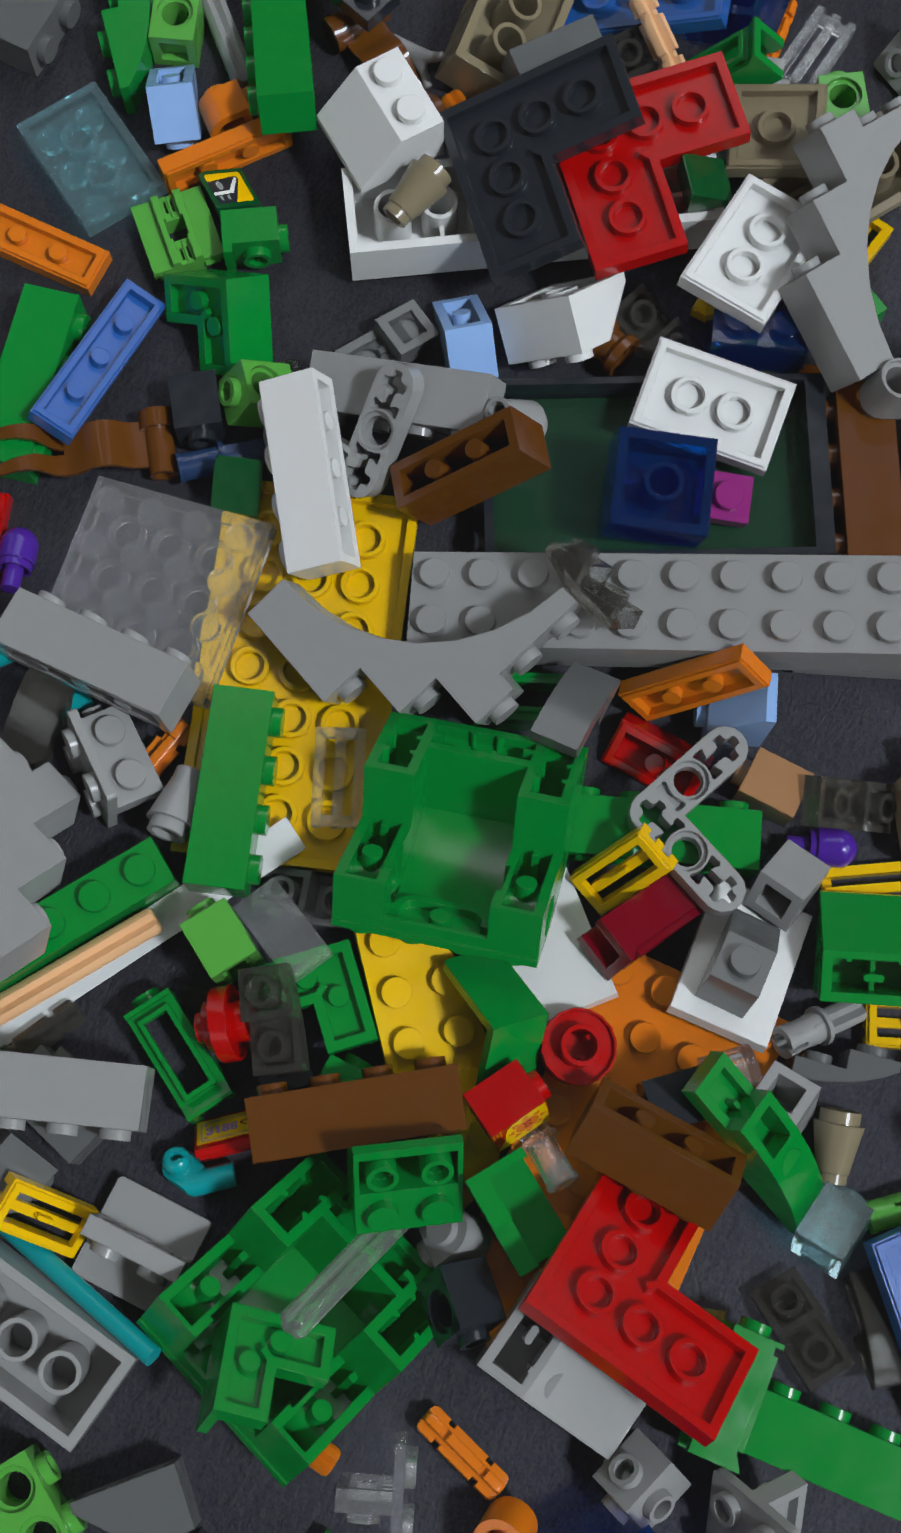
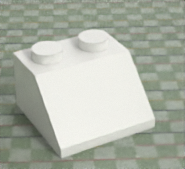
[317,47,444,194]
[495,272,626,369]

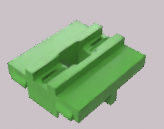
[130,186,224,281]

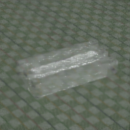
[781,5,857,84]
[310,727,367,830]

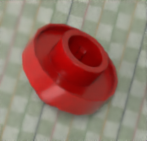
[194,984,256,1063]
[539,1008,617,1087]

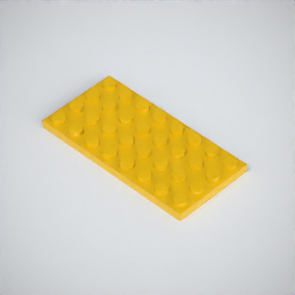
[170,481,419,874]

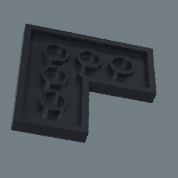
[439,32,646,286]

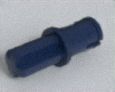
[175,437,267,483]

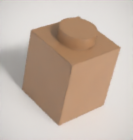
[730,747,815,827]

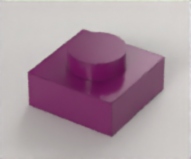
[697,469,754,528]

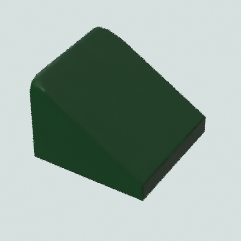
[677,154,733,213]
[210,455,267,519]

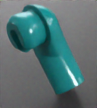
[161,1146,238,1197]

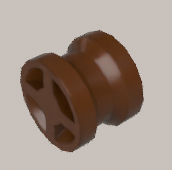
[589,320,641,377]

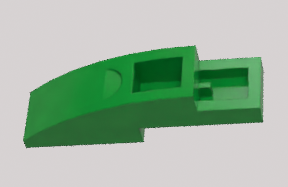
[97,0,154,115]
[681,1051,825,1234]

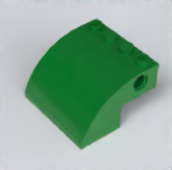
[331,710,589,968]
[136,1153,434,1488]

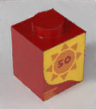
[463,1059,552,1153]

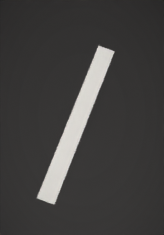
[0,817,306,1049]

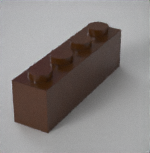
[825,380,901,556]
[244,1056,467,1164]

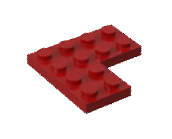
[557,51,751,280]
[518,1173,759,1447]

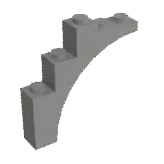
[778,95,901,393]
[248,579,585,725]
[0,738,81,982]

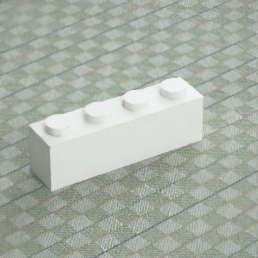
[257,367,361,580]

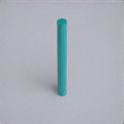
[0,1217,161,1366]

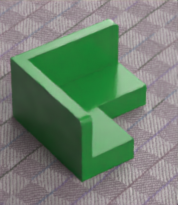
[164,269,273,376]
[249,939,380,1055]
[443,954,549,1086]
[464,1146,566,1277]
[196,1302,337,1434]

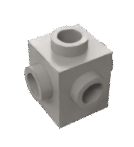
[593,1427,692,1533]

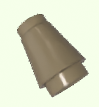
[383,154,452,228]
[813,1106,865,1186]

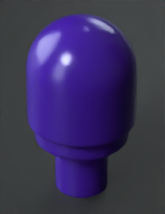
[0,527,39,594]
[786,827,857,868]

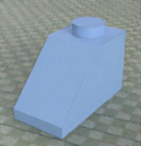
[145,64,202,150]
[432,294,498,377]
[693,673,778,747]

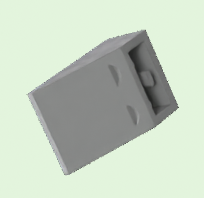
[476,1269,646,1460]

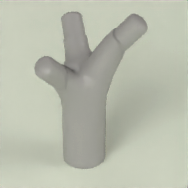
[394,34,446,89]

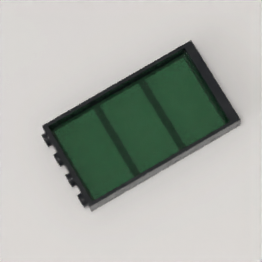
[473,373,836,555]

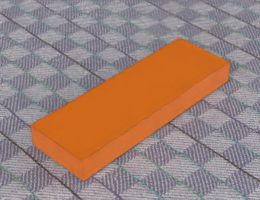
[157,117,293,195]
[0,203,113,297]
[618,643,772,721]

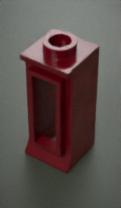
[577,865,704,981]

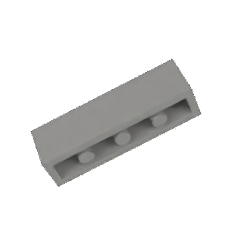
[310,349,506,440]
[0,587,201,734]
[0,1051,155,1142]

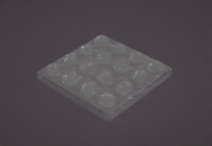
[51,476,277,710]

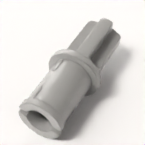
[771,1002,867,1059]

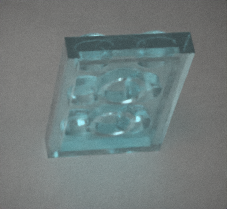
[16,81,168,238]

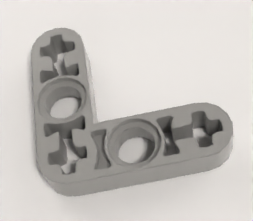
[263,362,425,498]
[626,726,748,917]

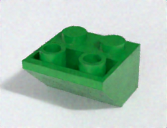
[813,890,901,1006]
[347,1134,464,1235]

